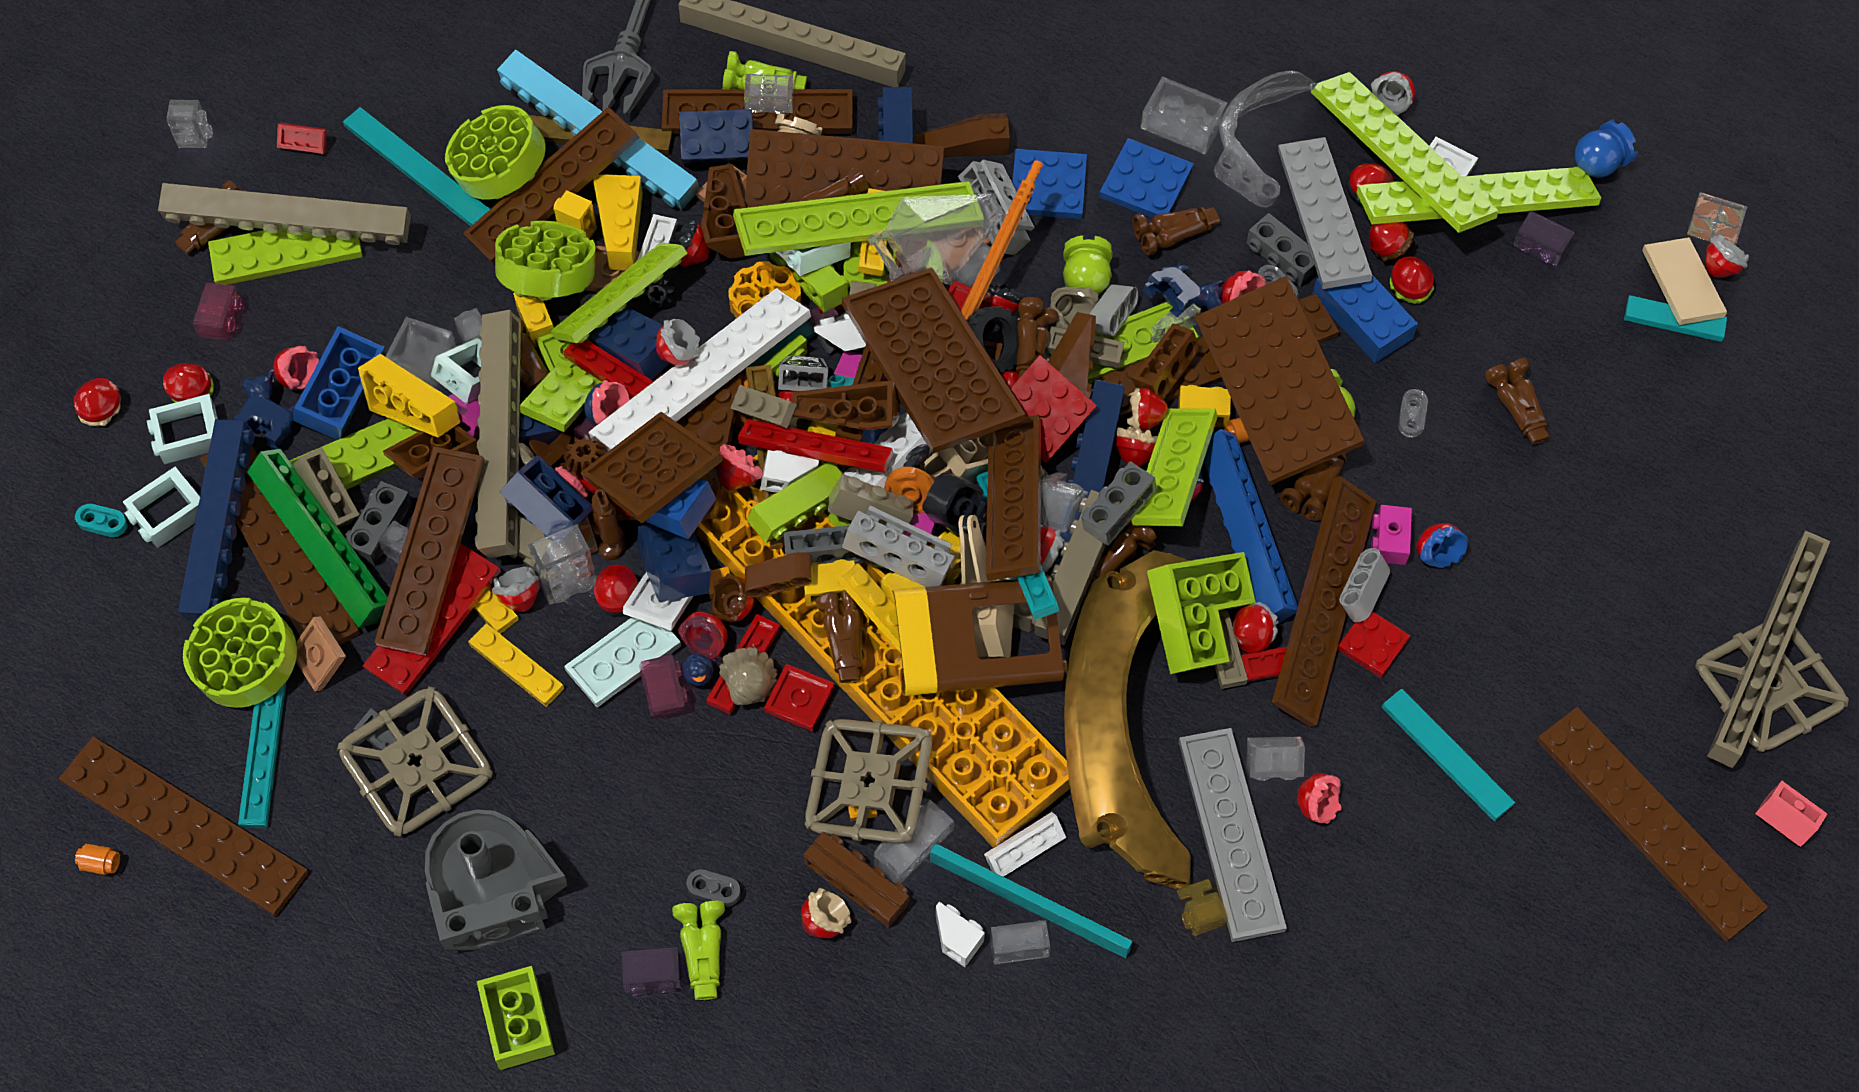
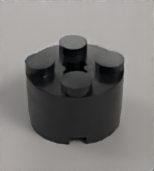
[922,474,986,534]

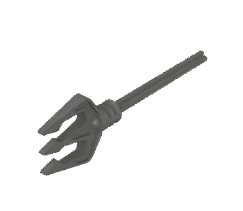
[582,0,654,117]

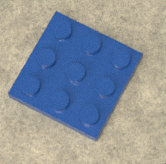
[1099,138,1194,218]
[1011,149,1087,219]

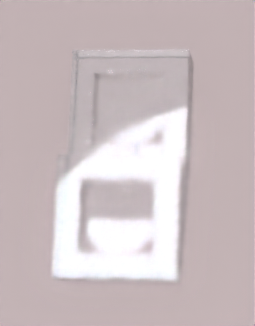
[1150,303,1201,343]

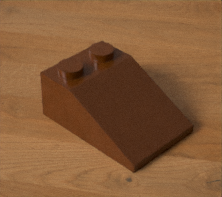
[383,425,479,478]

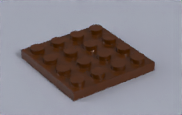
[581,412,723,523]

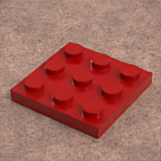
[1010,355,1097,463]

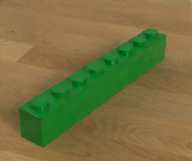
[247,449,388,628]

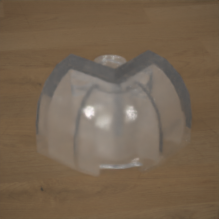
[1041,473,1088,533]

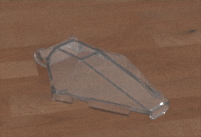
[868,194,1005,284]

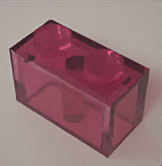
[193,282,242,341]
[639,655,687,717]

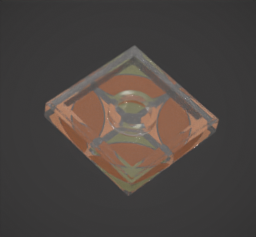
[1687,192,1747,246]

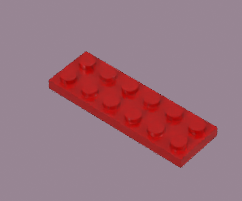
[363,543,501,696]

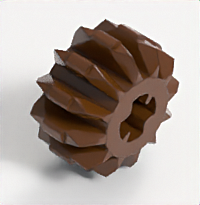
[564,434,607,478]

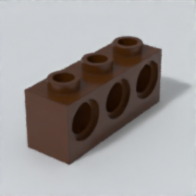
[1132,323,1200,399]

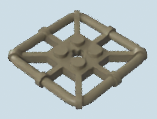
[1696,623,1849,752]
[337,686,493,837]
[805,719,933,843]

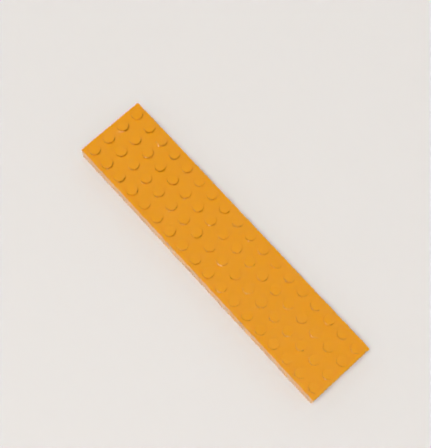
[694,455,1070,848]

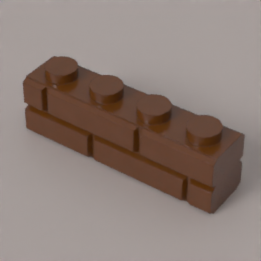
[803,832,909,928]

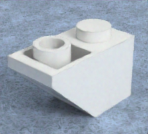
[814,314,866,351]
[760,450,819,493]
[936,902,985,967]

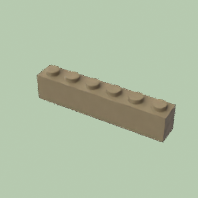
[1032,490,1120,645]

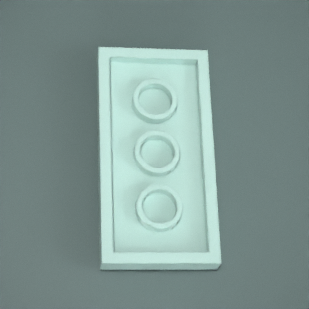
[564,617,681,707]

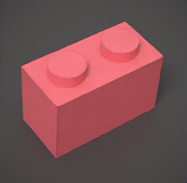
[1755,781,1827,847]

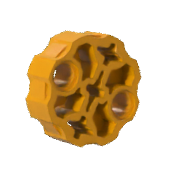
[729,261,802,319]

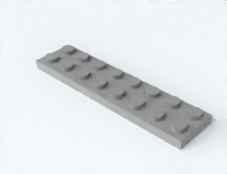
[1278,137,1372,289]
[1178,728,1287,942]

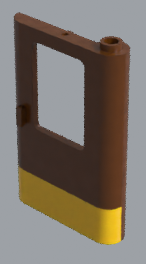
[892,576,1068,696]

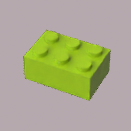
[477,966,555,1070]

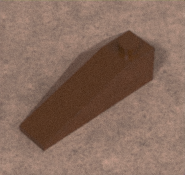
[913,113,1010,157]
[701,164,750,258]
[1048,312,1096,398]
[792,380,900,430]

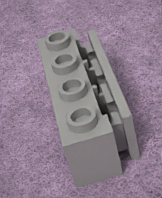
[958,160,1035,255]
[842,506,954,587]

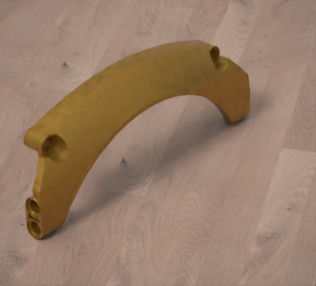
[1064,550,1191,889]

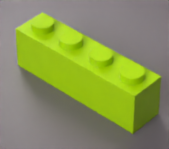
[770,247,849,313]
[747,462,842,543]

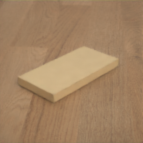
[1642,238,1727,325]

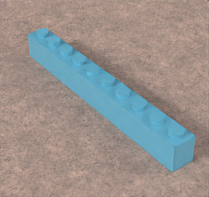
[497,49,700,210]

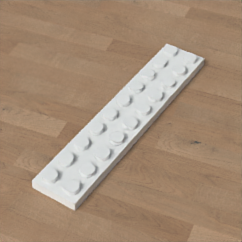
[589,288,811,451]

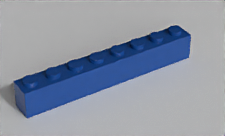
[1203,429,1298,624]

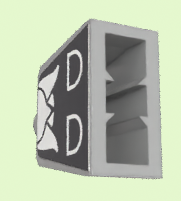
[778,356,828,391]

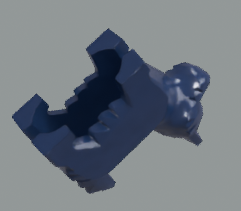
[1142,264,1224,320]
[233,369,298,450]

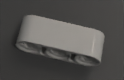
[1089,285,1138,336]
[1339,548,1390,622]

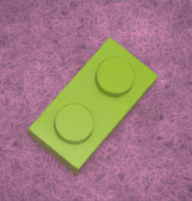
[764,334,807,381]

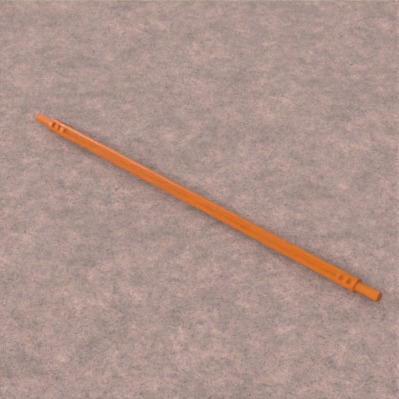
[961,160,1043,322]

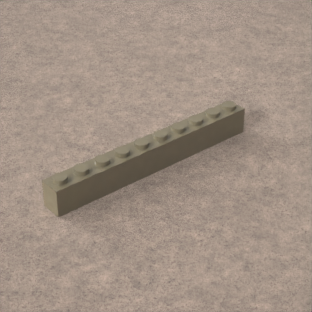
[678,0,905,87]
[158,183,411,245]
[475,310,521,558]
[1707,531,1830,768]

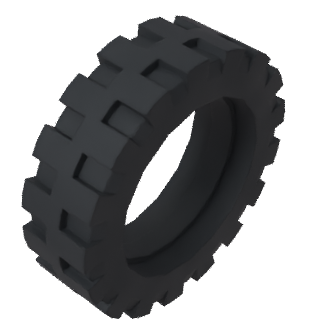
[967,306,1019,373]

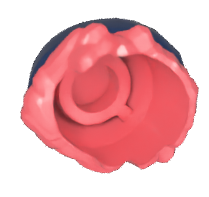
[585,380,630,426]

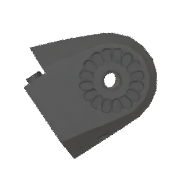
[425,809,567,950]

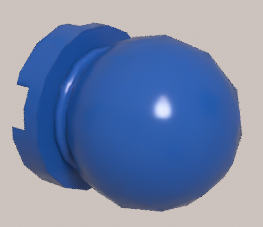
[1574,119,1638,178]

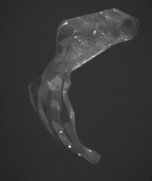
[1214,71,1317,208]

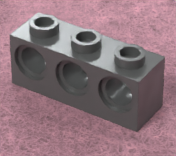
[1247,213,1317,287]
[1081,461,1157,546]
[345,481,412,566]
[783,525,866,564]

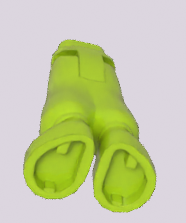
[723,51,807,90]
[672,901,725,1000]

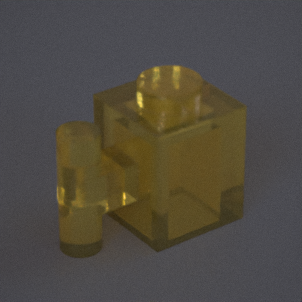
[1177,879,1227,936]

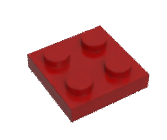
[1337,611,1410,678]
[764,664,835,732]

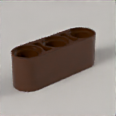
[745,552,812,597]

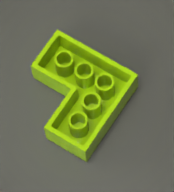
[1147,552,1256,674]

